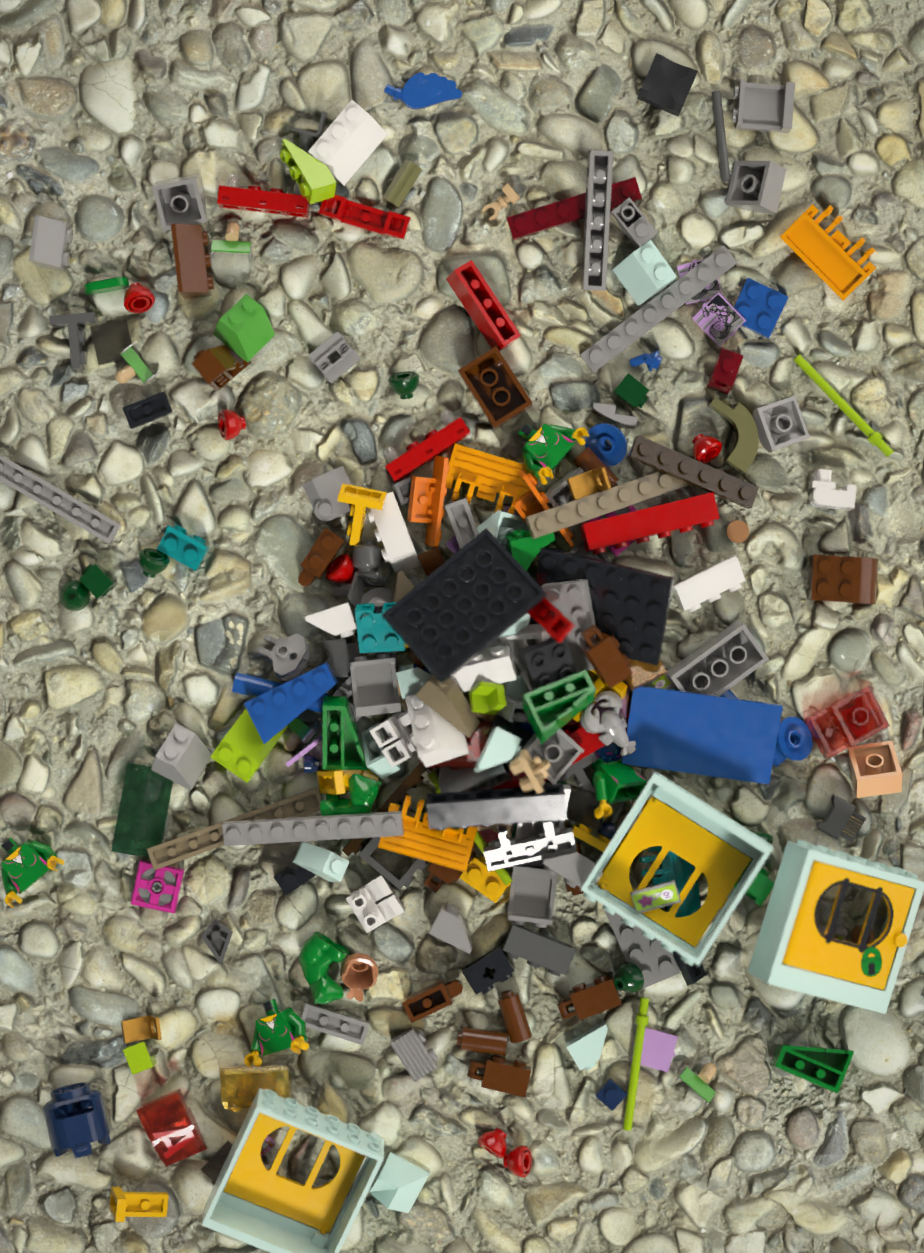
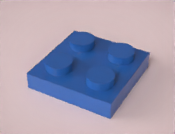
[734,278,788,339]

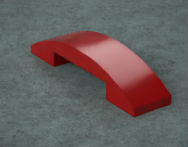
[319,195,411,240]
[528,598,575,643]

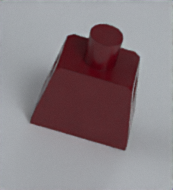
[706,347,744,395]

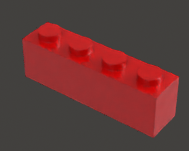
[446,260,521,351]

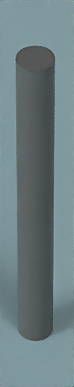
[712,91,731,182]

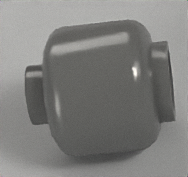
[352,540,382,572]

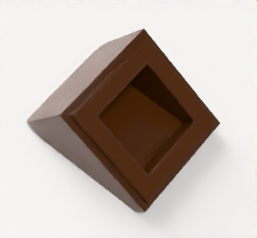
[418,547,445,576]

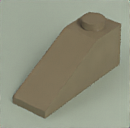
[416,674,480,738]

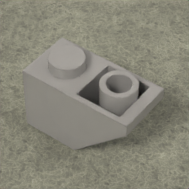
[612,197,658,249]
[542,852,596,888]

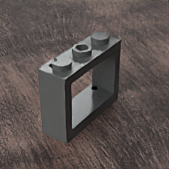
[359,802,429,890]

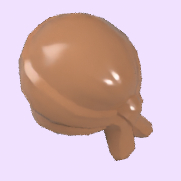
[340,953,379,1002]

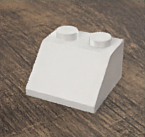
[305,603,357,639]

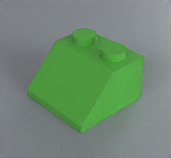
[213,294,275,363]

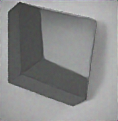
[201,918,233,964]

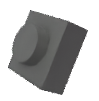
[391,475,412,505]

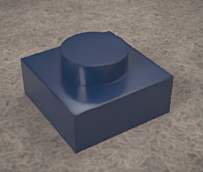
[595,1078,627,1111]

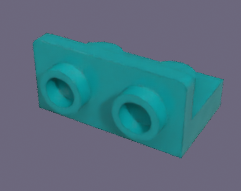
[157,524,210,571]

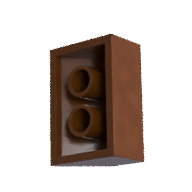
[171,223,214,299]

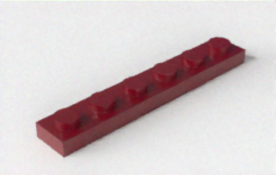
[506,177,642,240]

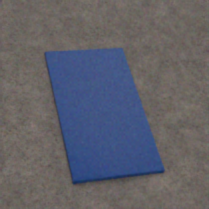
[621,685,783,784]

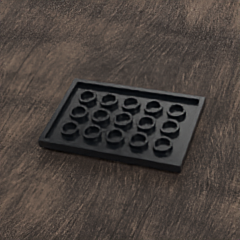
[382,528,547,684]
[529,547,675,666]

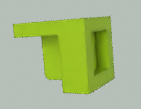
[469,681,507,715]
[123,1042,157,1075]

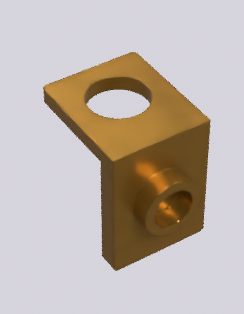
[567,467,611,500]
[121,1015,162,1044]

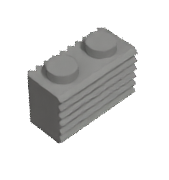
[390,1026,439,1082]

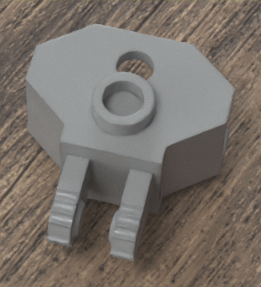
[256,633,311,682]

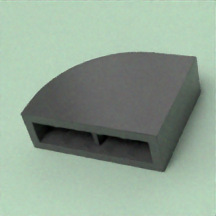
[439,726,512,793]

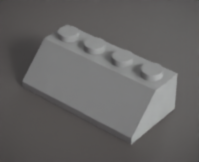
[665,620,769,696]

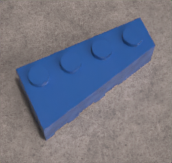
[244,662,338,744]

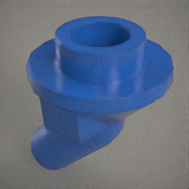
[629,351,663,372]

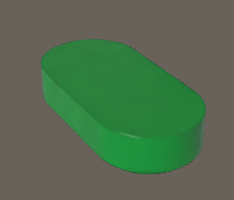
[84,277,129,295]

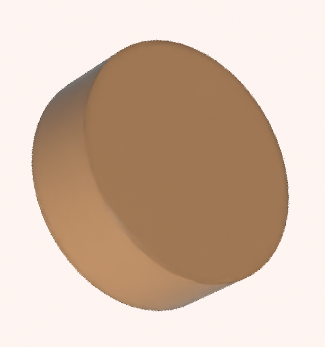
[726,520,749,543]
[851,924,875,945]

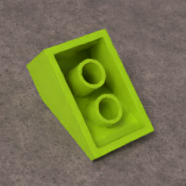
[211,709,288,783]

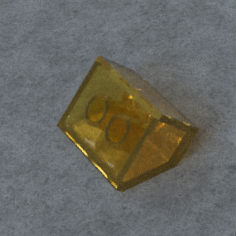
[220,1065,292,1111]

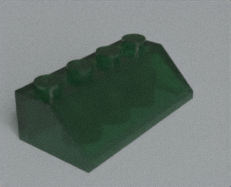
[111,761,173,856]

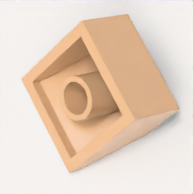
[847,741,903,798]

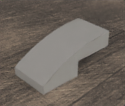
[592,403,637,428]

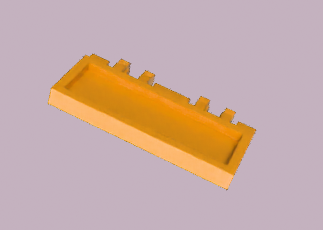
[780,204,876,301]
[446,443,538,515]
[378,795,478,872]

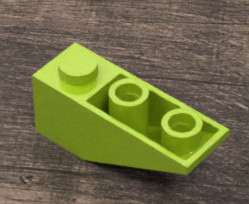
[279,139,337,204]

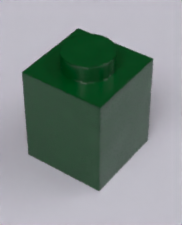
[613,373,649,410]
[79,564,117,599]

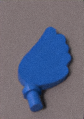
[384,72,462,109]

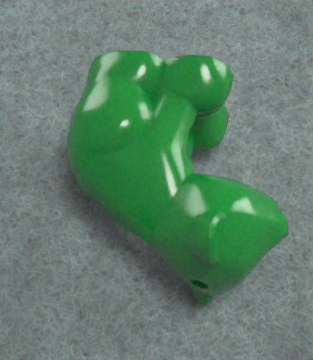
[320,773,381,816]
[299,931,349,1004]

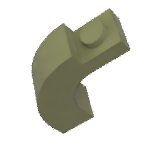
[708,397,759,474]

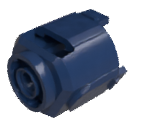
[43,1082,111,1159]

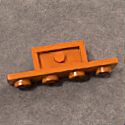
[407,456,450,547]
[512,470,574,547]

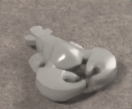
[580,691,636,756]

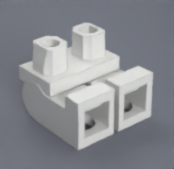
[808,469,857,510]
[369,710,417,768]
[346,874,405,933]

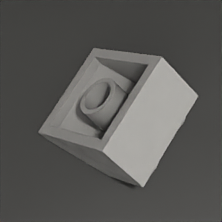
[725,161,786,213]
[152,173,207,231]
[29,215,73,271]
[151,723,212,790]
[429,903,472,954]

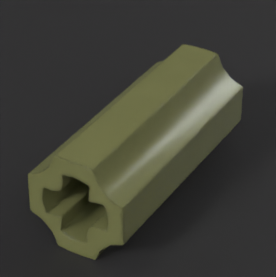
[382,159,422,209]

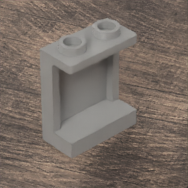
[732,79,795,133]
[349,653,401,717]
[507,864,558,928]

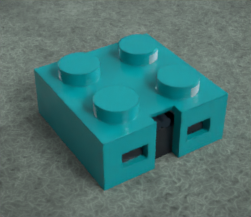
[355,602,406,653]

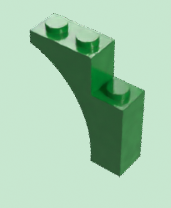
[505,530,555,572]

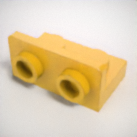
[460,855,511,903]

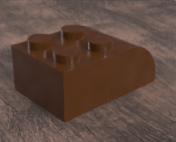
[458,346,533,430]
[807,555,879,604]

